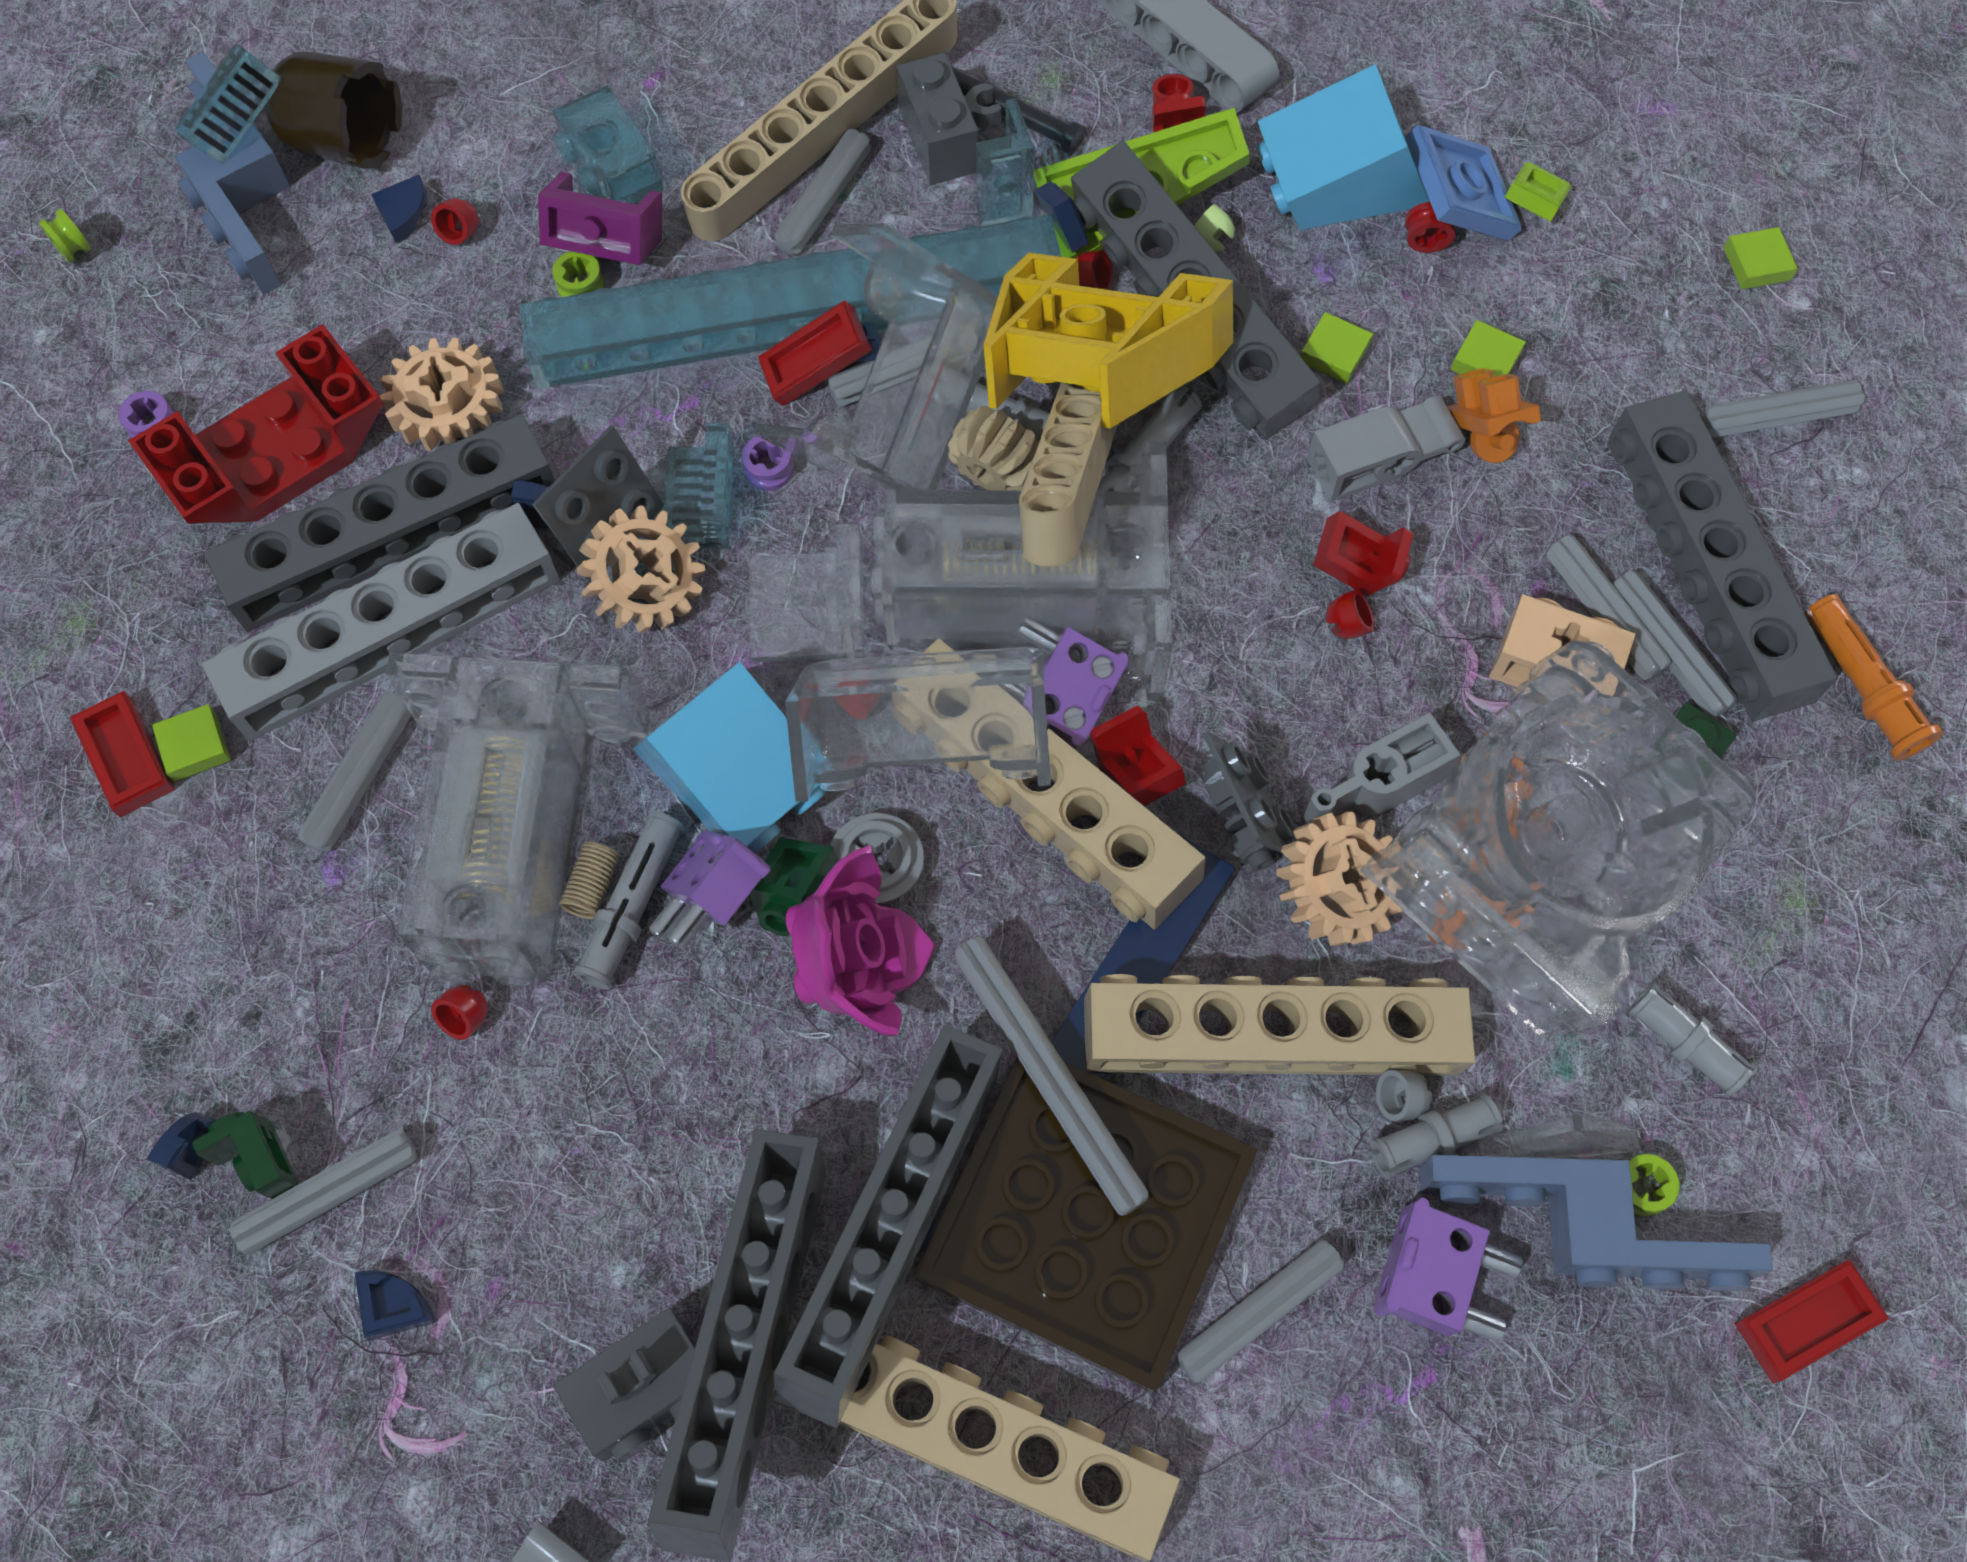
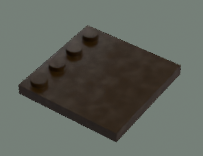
[914,1057,1258,1395]

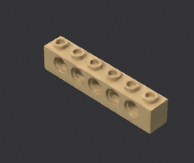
[889,638,1205,930]
[1084,974,1475,1076]
[773,1311,1180,1562]

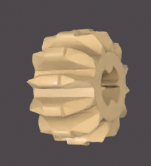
[947,406,1039,499]

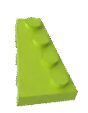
[1032,108,1250,258]

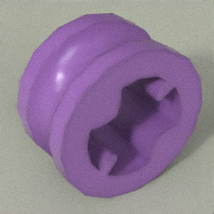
[118,391,174,438]
[741,434,794,491]

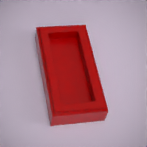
[758,300,871,406]
[70,690,175,818]
[1734,1259,1889,1384]

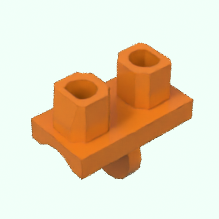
[1447,368,1541,463]

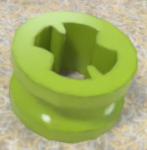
[37,208,92,263]
[552,251,604,305]
[1629,1154,1680,1218]

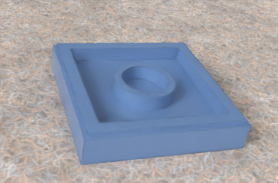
[1405,125,1522,241]

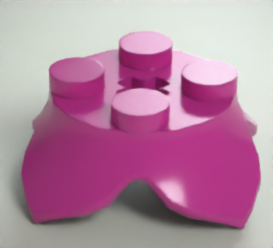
[786,845,937,1037]

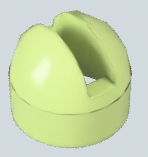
[1194,204,1235,253]

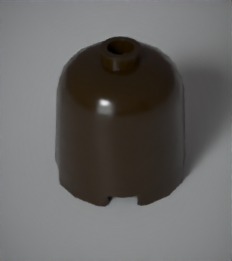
[265,52,402,169]

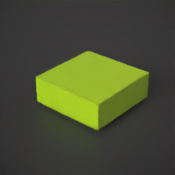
[1504,162,1572,222]
[1723,227,1798,290]
[1300,312,1374,384]
[1450,320,1526,377]
[152,704,231,782]

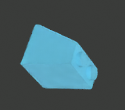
[1256,64,1429,230]
[633,662,833,853]

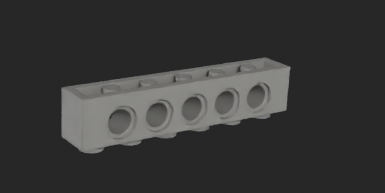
[201,503,560,742]

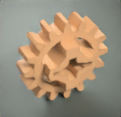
[379,337,504,451]
[577,506,705,633]
[1276,812,1407,947]

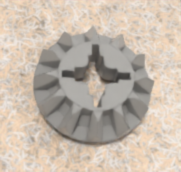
[830,813,924,906]

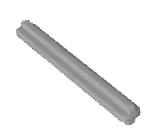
[955,936,1148,1216]

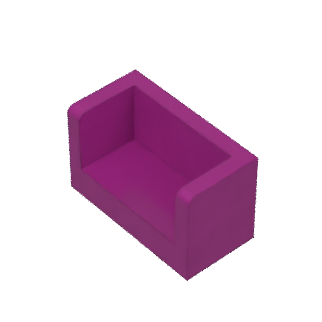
[538,172,662,266]

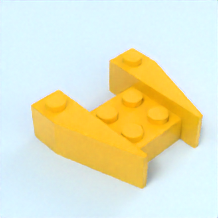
[983,252,1233,428]

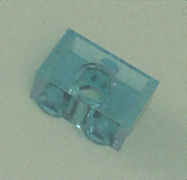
[552,85,663,204]

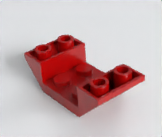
[128,324,384,524]

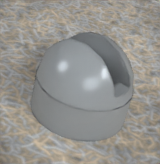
[1376,1069,1433,1121]

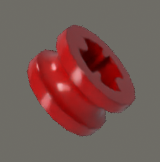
[1405,201,1455,253]

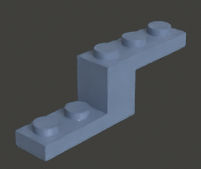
[174,51,290,295]
[1419,1155,1773,1291]

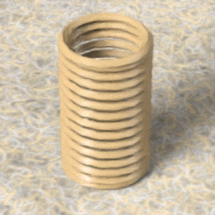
[559,841,621,919]

